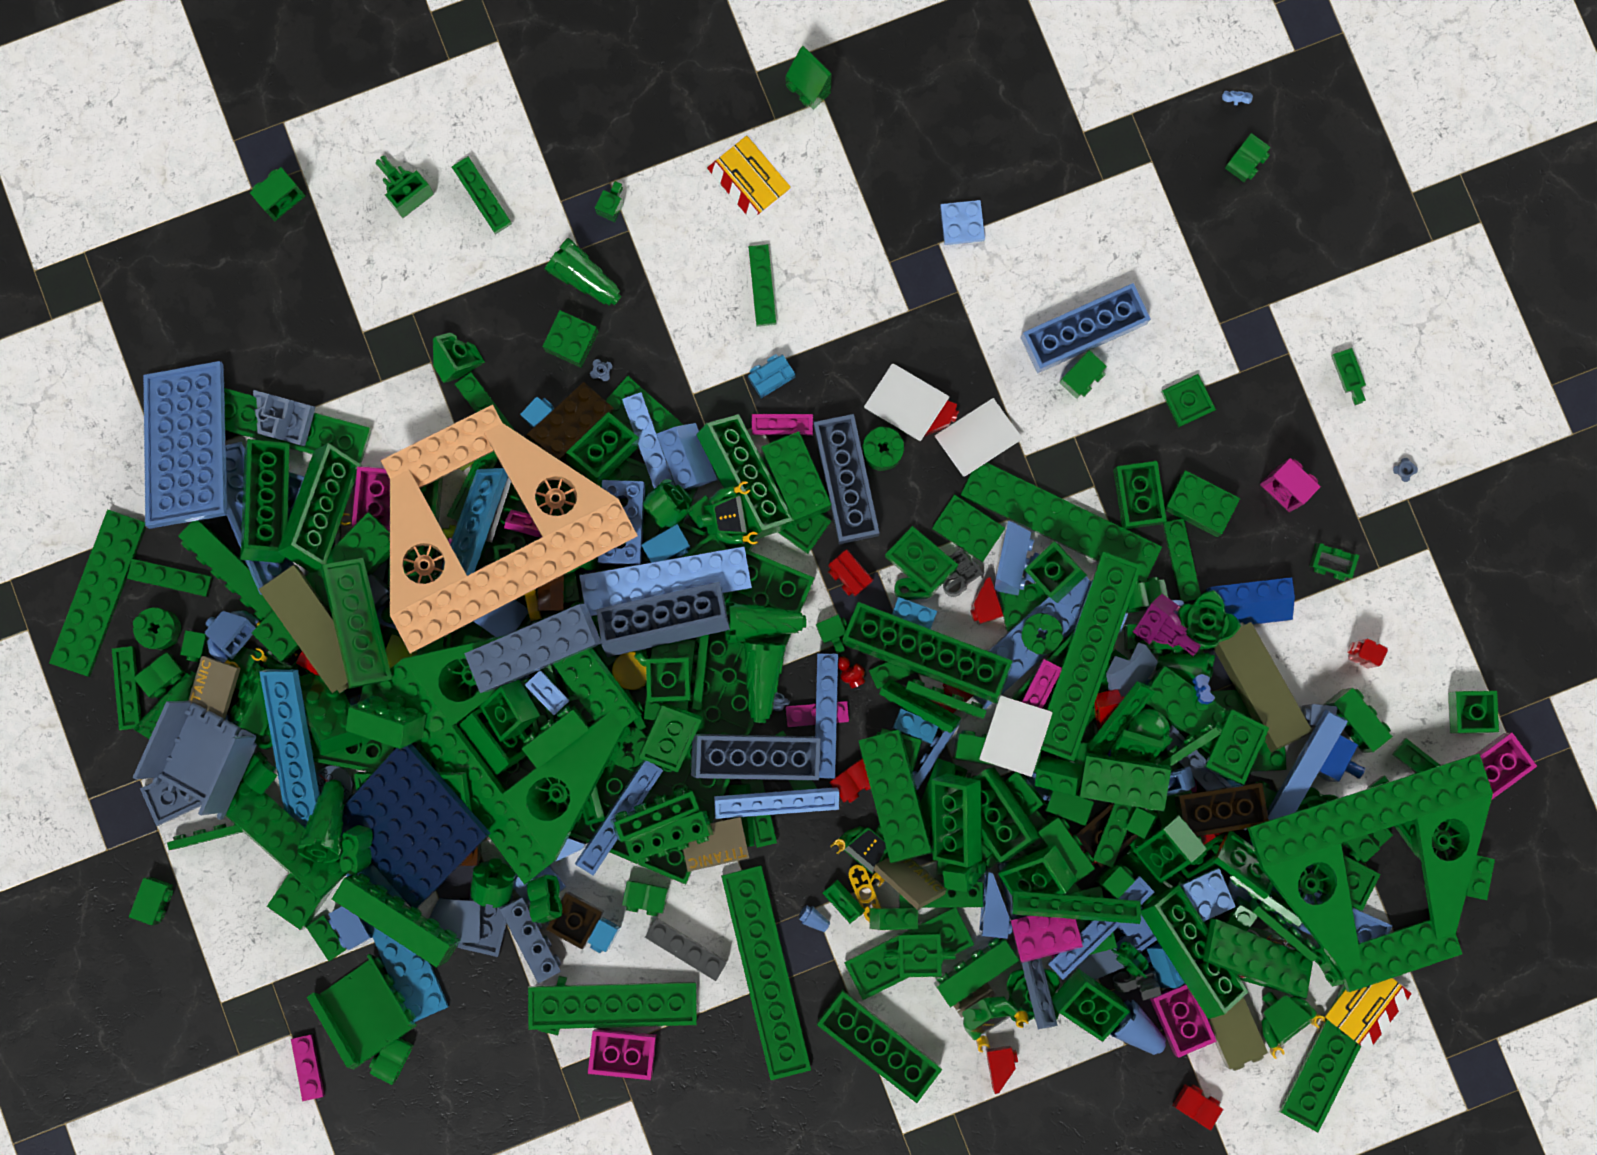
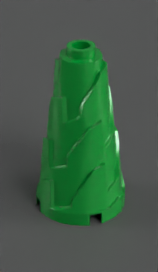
[544,238,622,306]
[725,602,807,644]
[744,641,786,723]
[134,672,196,739]
[297,779,345,863]

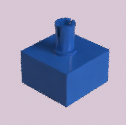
[1317,735,1365,782]

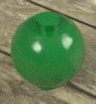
[1128,709,1173,752]

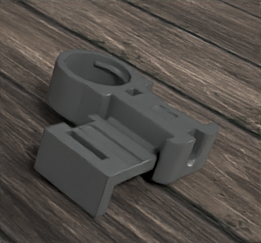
[943,548,984,597]
[1113,965,1161,1000]

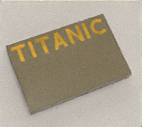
[188,656,241,721]
[683,817,749,872]
[873,858,947,910]

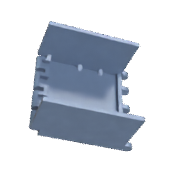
[133,701,257,820]

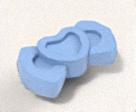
[1222,91,1253,106]

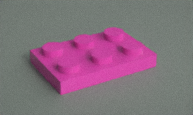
[1011,916,1083,963]

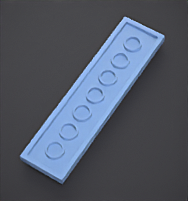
[580,547,752,616]

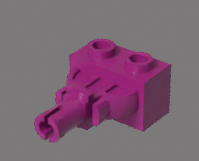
[1133,594,1201,656]

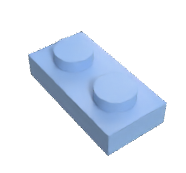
[525,670,569,715]

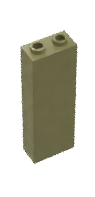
[259,565,349,694]
[1213,622,1312,753]
[1206,997,1268,1071]

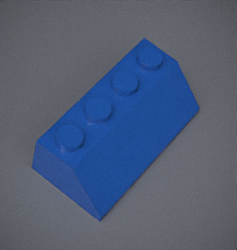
[1206,578,1295,625]

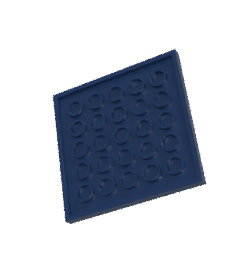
[342,744,491,909]

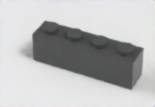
[645,918,727,981]

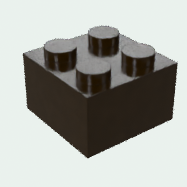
[546,891,604,950]

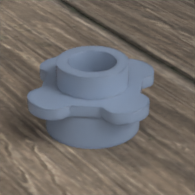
[590,359,612,381]
[1393,458,1418,482]
[773,693,789,711]

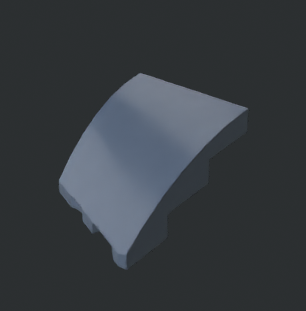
[253,390,316,446]
[1106,643,1158,697]
[429,897,480,943]

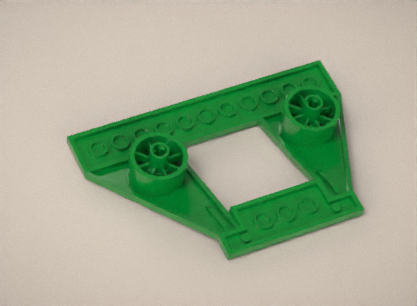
[376,634,641,885]
[1247,754,1493,992]

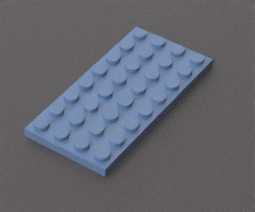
[144,361,227,529]

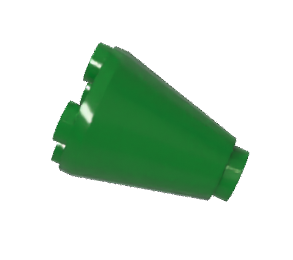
[1156,653,1215,686]

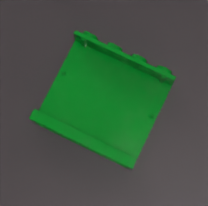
[307,954,417,1069]

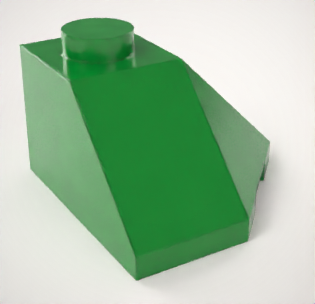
[433,333,485,383]

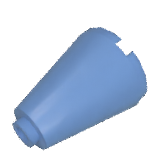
[1110,1000,1166,1055]

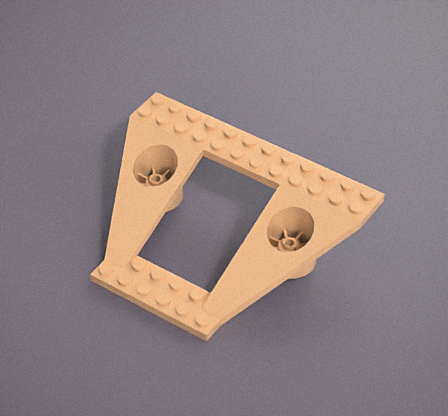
[381,405,638,654]

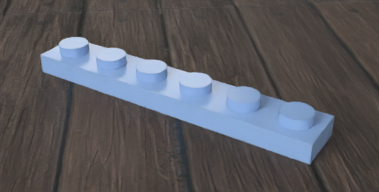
[622,393,675,488]
[714,787,839,819]

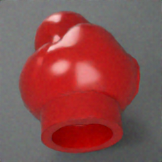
[838,656,865,688]

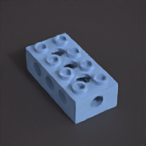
[598,480,645,566]

